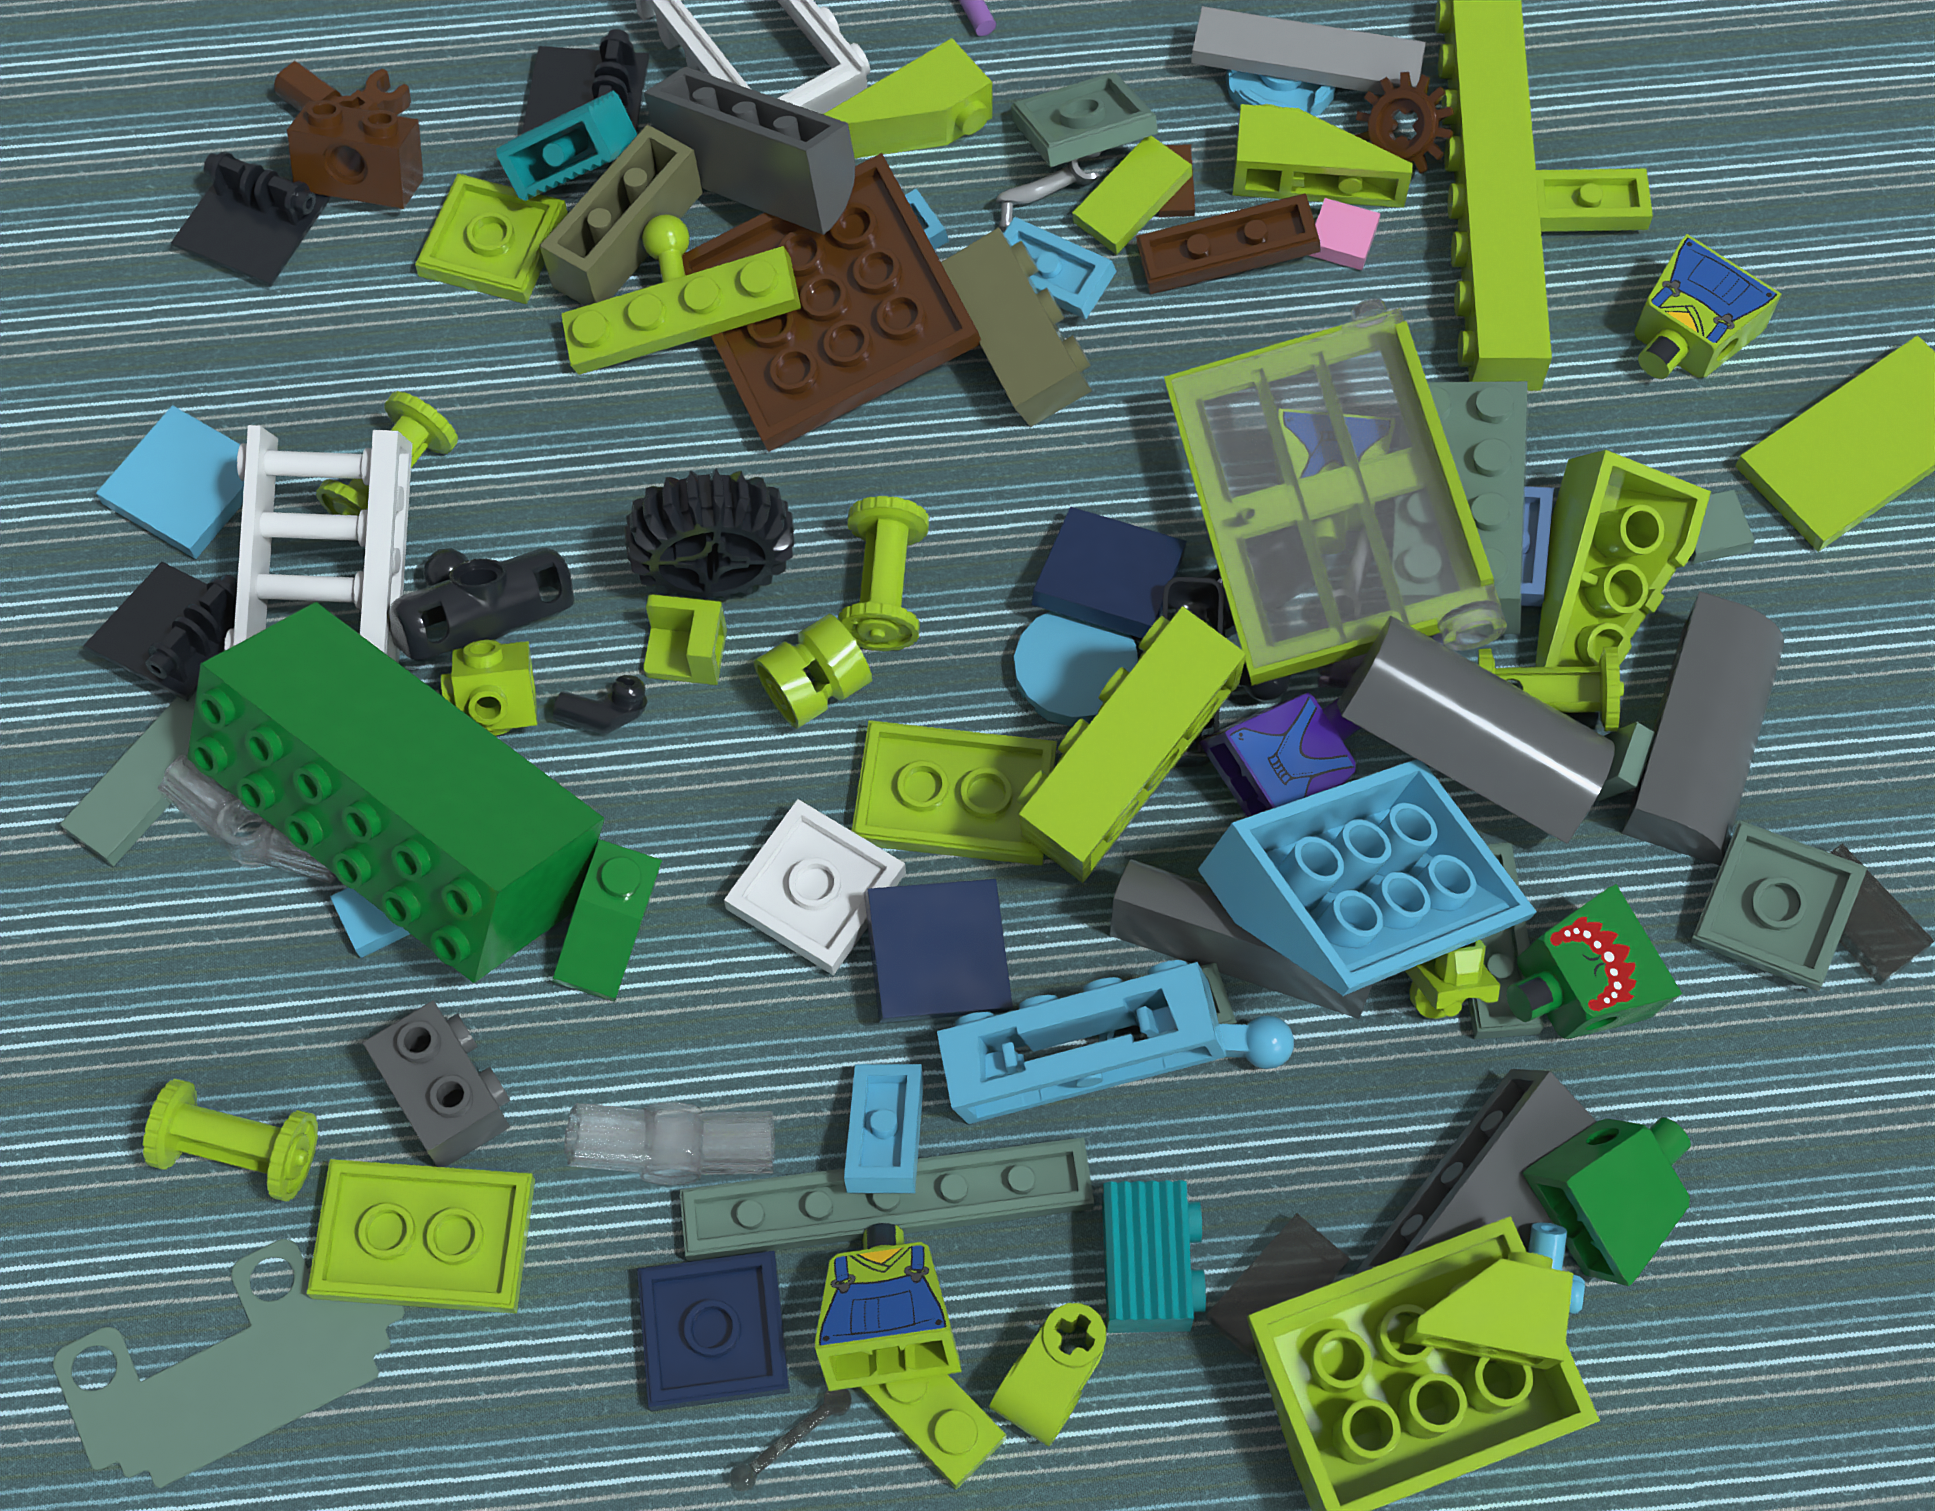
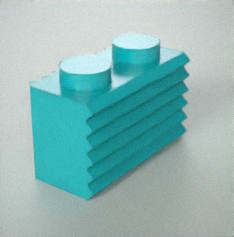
[496,91,638,201]
[1102,1180,1206,1333]

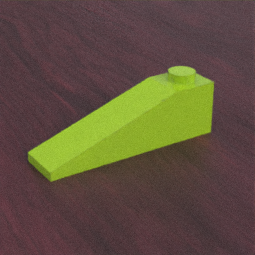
[1535,450,1711,667]

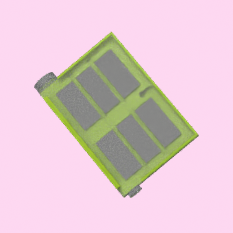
[1164,299,1507,685]

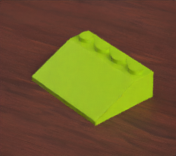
[1247,1216,1600,1511]

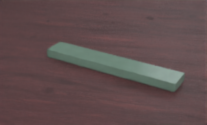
[680,1137,1094,1262]

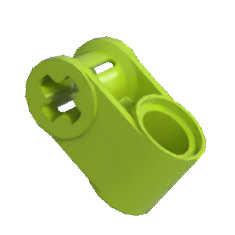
[989,1303,1106,1447]

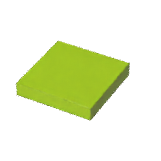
[415,174,568,304]

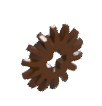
[1355,72,1454,174]

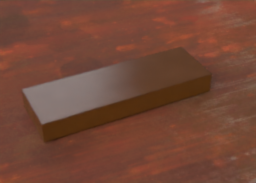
[1136,193,1321,294]

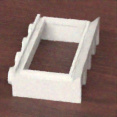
[635,0,870,114]

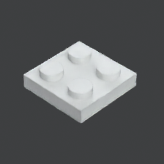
[724,799,906,976]

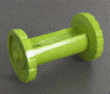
[316,391,458,516]
[837,496,930,651]
[1478,647,1624,731]
[143,1078,318,1202]

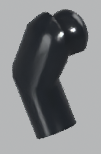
[553,675,648,734]

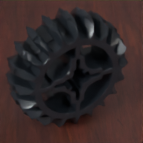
[624,468,795,600]

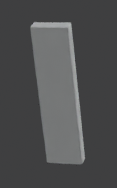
[1191,6,1426,95]

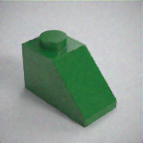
[552,839,662,1002]

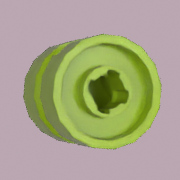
[753,613,872,729]

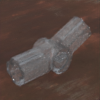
[157,754,336,884]
[564,1102,775,1185]

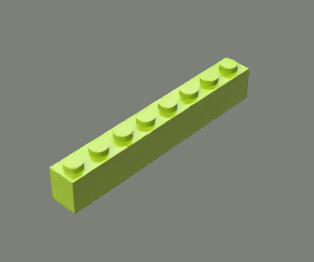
[1435,0,1552,391]

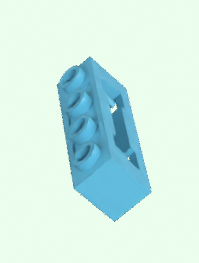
[937,960,1227,1124]

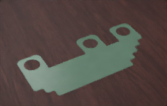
[53,1239,405,1489]

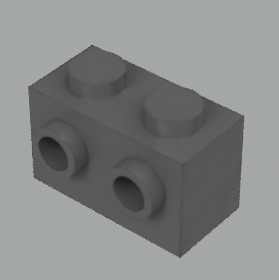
[362,1000,511,1167]

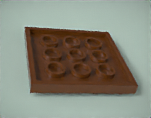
[682,153,981,452]

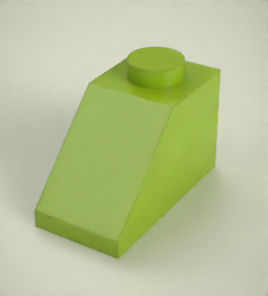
[1404,1252,1573,1370]

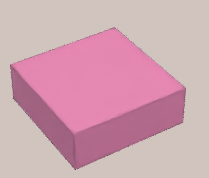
[1309,198,1381,270]

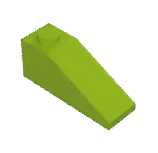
[823,38,993,159]
[1232,104,1412,208]

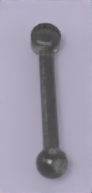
[729,1389,852,1492]

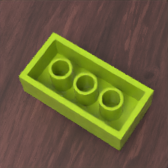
[1017,606,1246,883]

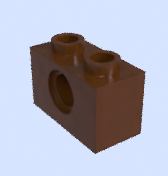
[287,100,424,209]

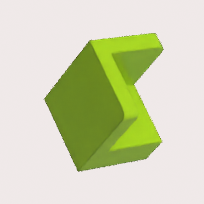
[643,595,727,685]

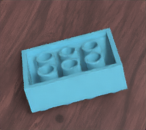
[1198,759,1537,996]

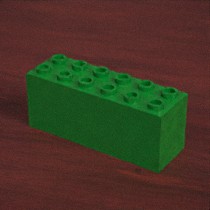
[187,602,605,983]

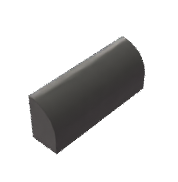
[644,66,855,235]
[1621,591,1784,866]
[1337,615,1615,844]
[1110,859,1372,1019]
[1353,1069,1597,1275]

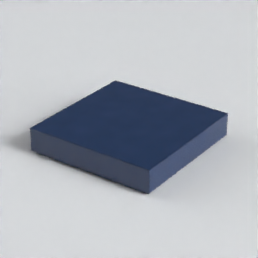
[1031,507,1187,638]
[864,879,1013,1023]
[637,1251,790,1412]

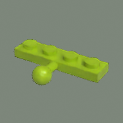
[561,214,801,375]

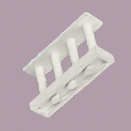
[224,425,412,663]

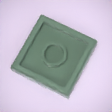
[1011,72,1158,167]
[1691,820,1868,992]

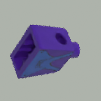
[1199,692,1361,817]

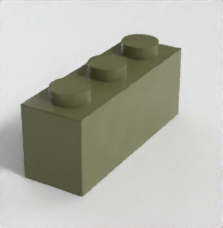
[540,124,703,306]
[941,227,1092,427]

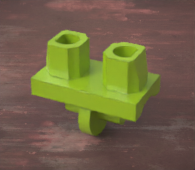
[1405,940,1500,1019]

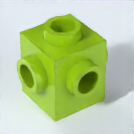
[441,640,537,736]

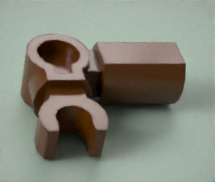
[274,61,411,115]

